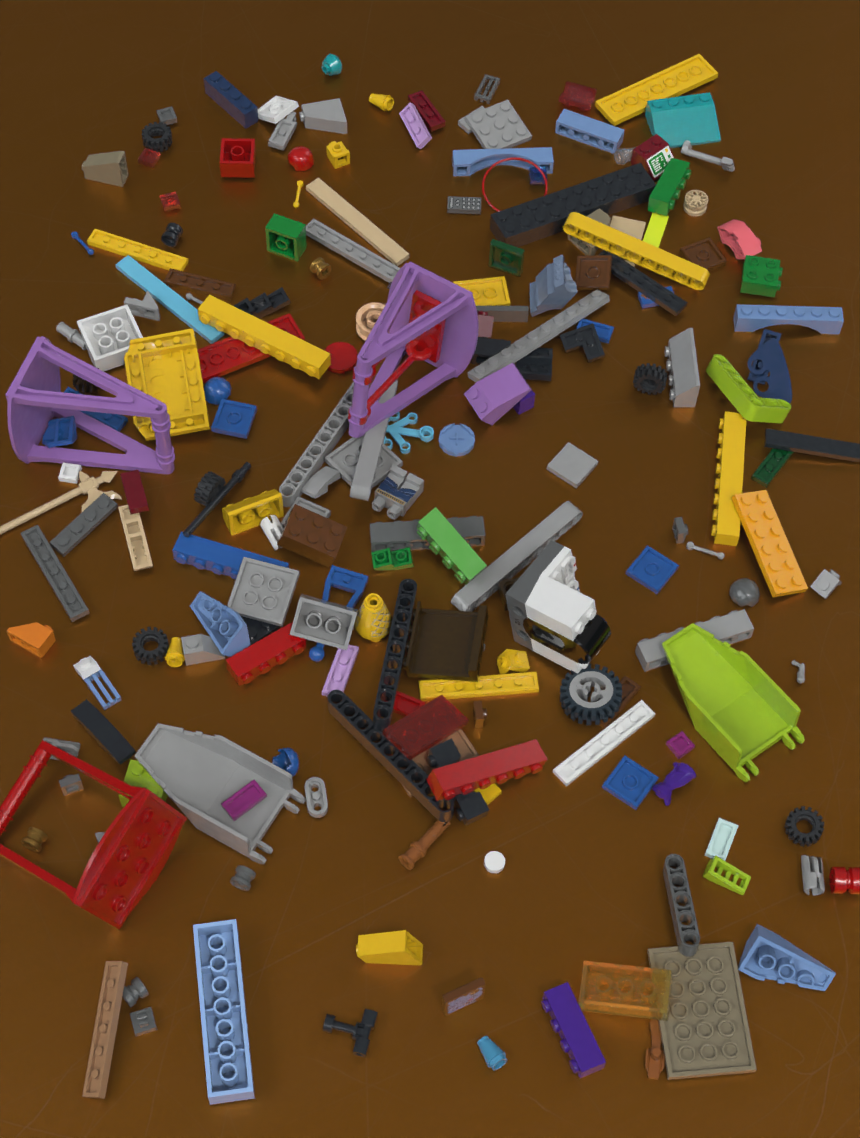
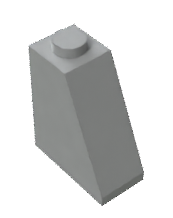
[299,98,347,134]

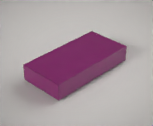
[221,779,267,821]

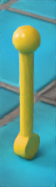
[293,180,303,208]

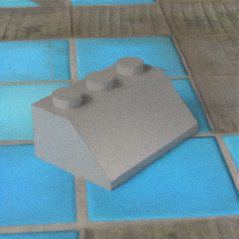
[290,594,358,650]

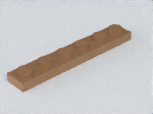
[82,961,128,1099]

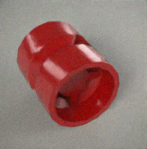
[829,867,860,895]

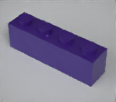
[541,982,606,1078]

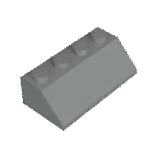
[664,328,700,407]

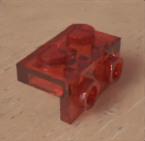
[559,81,597,111]

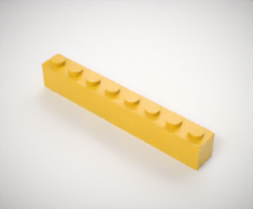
[198,295,331,379]
[711,411,746,546]

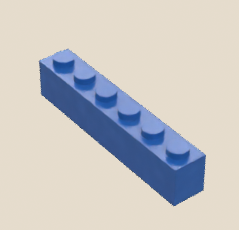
[172,532,289,580]

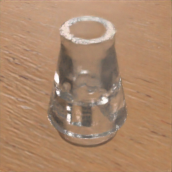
[614,147,636,165]

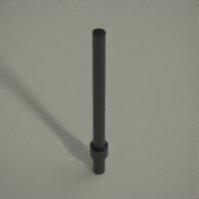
[183,462,251,537]

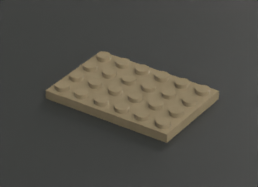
[647,942,757,1080]

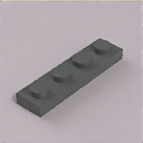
[49,493,118,557]

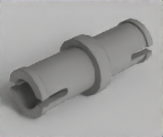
[56,322,87,350]

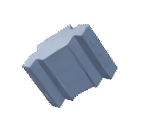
[529,254,578,317]

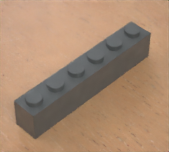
[370,516,485,552]

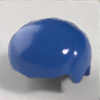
[204,377,231,405]
[272,748,300,777]

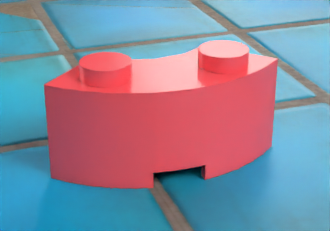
[717,219,762,259]

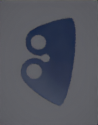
[747,338,792,403]

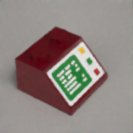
[631,134,675,182]

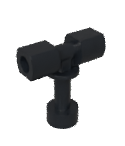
[323,1009,378,1058]

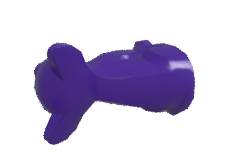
[652,762,696,806]

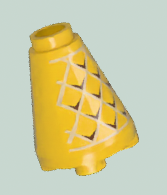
[354,593,393,642]

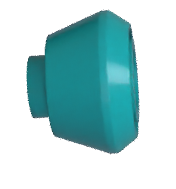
[322,54,342,76]

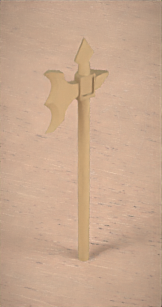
[0,471,122,535]

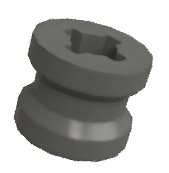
[230,865,256,891]

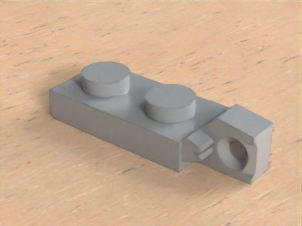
[268,112,297,150]

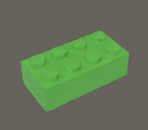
[416,507,487,585]

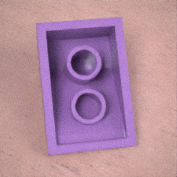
[464,363,532,425]

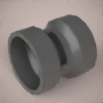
[122,977,149,1008]

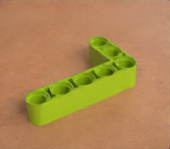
[706,354,792,423]

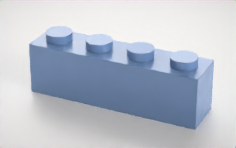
[555,109,624,154]

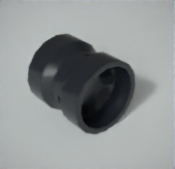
[161,223,183,247]

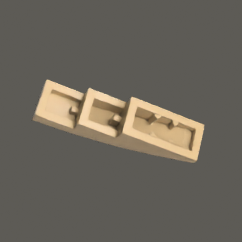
[118,505,153,571]

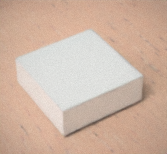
[58,462,82,484]

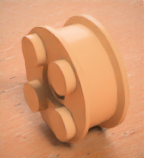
[356,302,389,341]

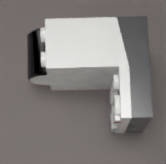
[505,540,611,674]

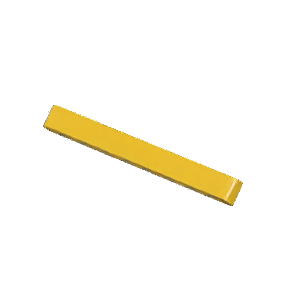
[563,212,710,290]

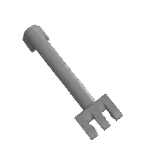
[681,140,735,172]

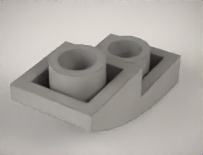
[301,466,340,499]

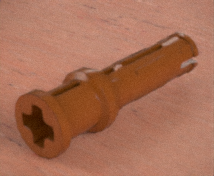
[398,820,451,870]

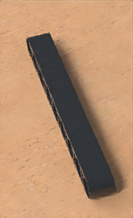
[373,579,417,731]
[327,690,454,822]

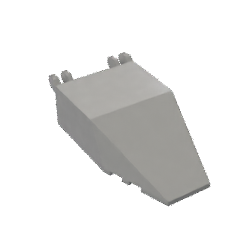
[135,723,306,864]

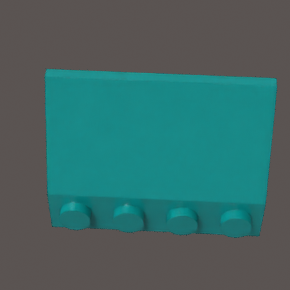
[645,92,721,148]

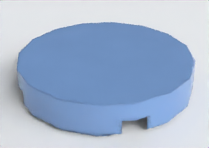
[438,423,475,457]

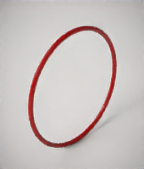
[482,157,548,212]

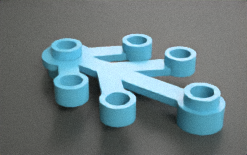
[383,412,434,454]

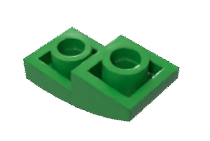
[371,547,414,571]

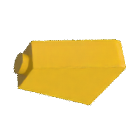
[356,930,423,965]

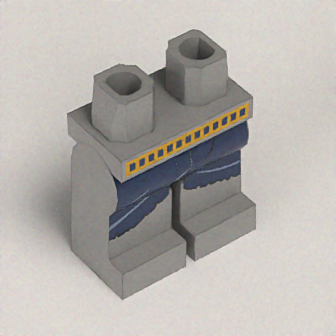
[372,465,424,520]

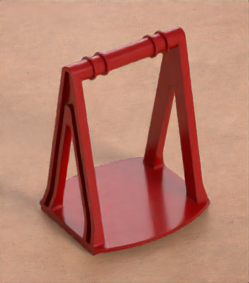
[0,740,187,930]

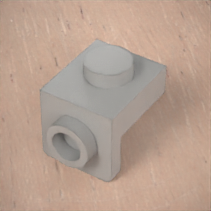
[810,569,842,599]

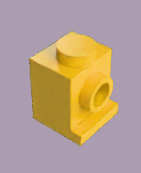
[326,141,350,169]

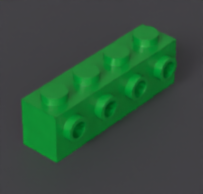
[648,158,692,216]

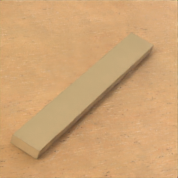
[306,178,409,266]

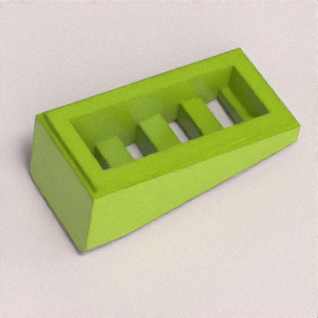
[702,855,751,895]

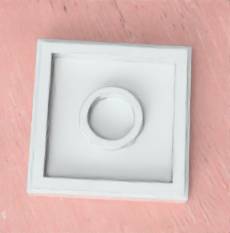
[258,96,299,124]

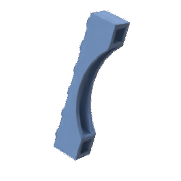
[452,147,554,176]
[733,304,844,334]

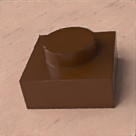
[473,701,487,728]

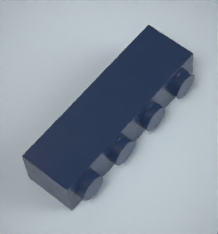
[204,71,258,129]

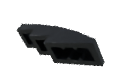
[234,287,291,319]
[71,699,136,765]

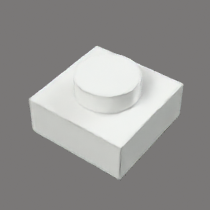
[73,656,101,680]

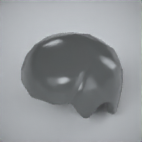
[729,578,760,607]

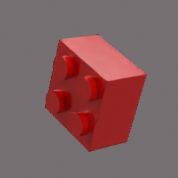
[220,138,256,178]

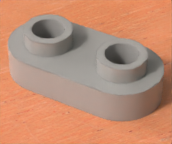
[304,777,328,818]

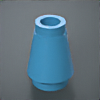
[477,1036,507,1070]

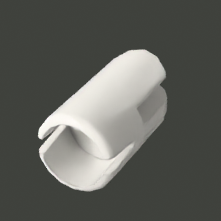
[260,515,284,551]

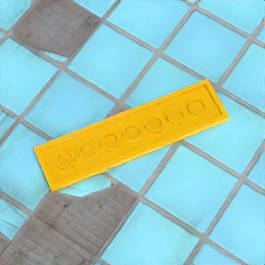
[595,54,718,126]

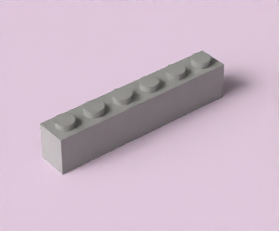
[635,609,754,672]

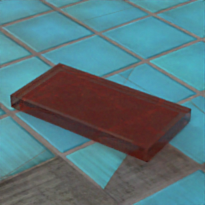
[383,695,469,760]

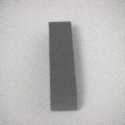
[663,854,700,957]

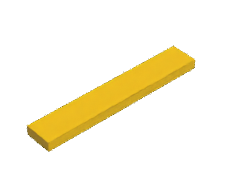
[87,229,189,271]
[419,672,539,701]

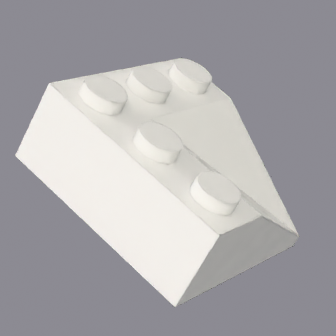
[77,305,143,372]

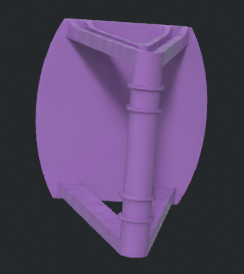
[5,336,175,474]

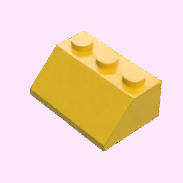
[222,489,284,536]

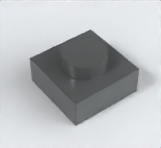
[156,107,177,125]
[672,517,688,544]
[59,774,84,796]

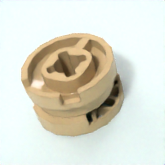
[683,190,708,216]

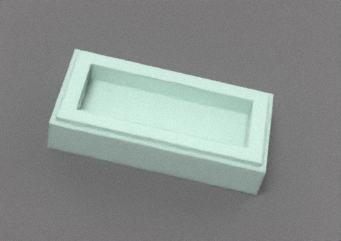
[704,818,739,861]

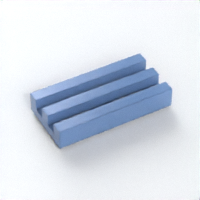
[84,668,122,710]

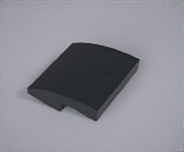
[516,348,553,381]

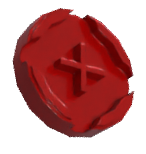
[324,342,358,374]

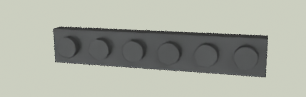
[21,525,90,622]

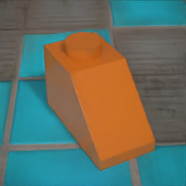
[7,622,56,658]

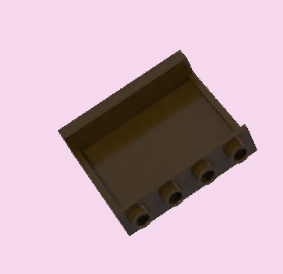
[403,601,489,682]

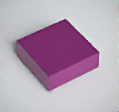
[666,731,695,759]

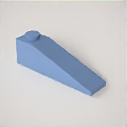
[190,591,250,657]
[738,924,836,991]

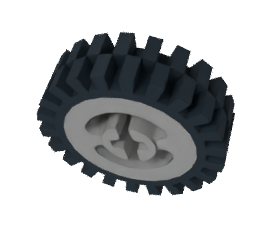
[560,664,622,725]

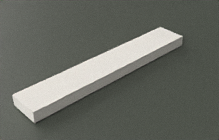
[553,700,655,787]

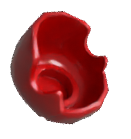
[287,146,314,171]

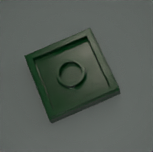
[488,239,525,277]

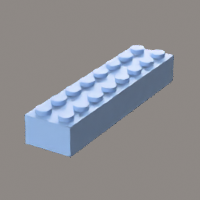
[193,919,255,1105]

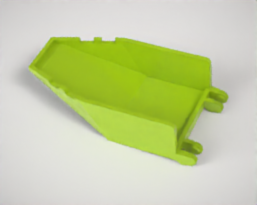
[662,623,805,782]

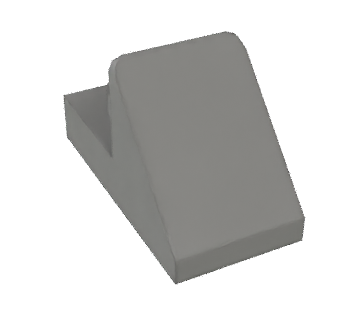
[124,291,160,321]

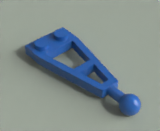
[309,565,368,662]

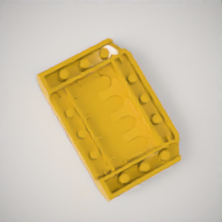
[124,328,210,441]

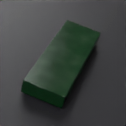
[751,448,794,488]

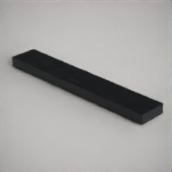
[599,250,687,316]
[764,428,860,463]

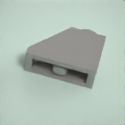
[181,634,225,666]

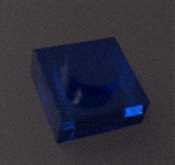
[529,167,547,184]

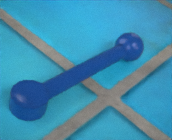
[71,232,94,255]

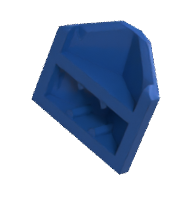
[42,416,77,448]

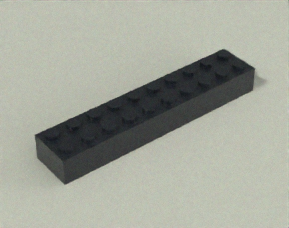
[490,163,656,247]

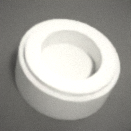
[484,851,505,873]

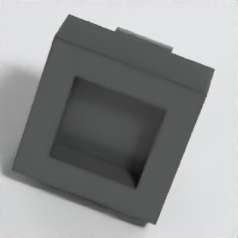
[130,1007,157,1036]

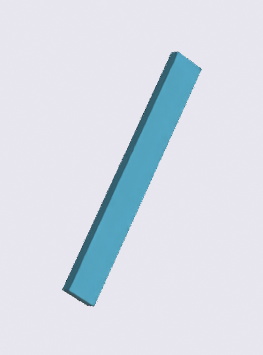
[115,255,225,344]

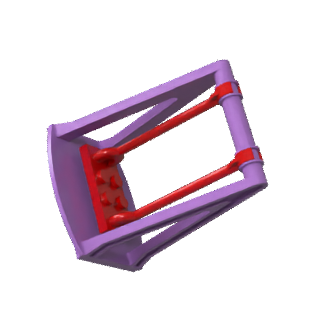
[348,262,478,438]

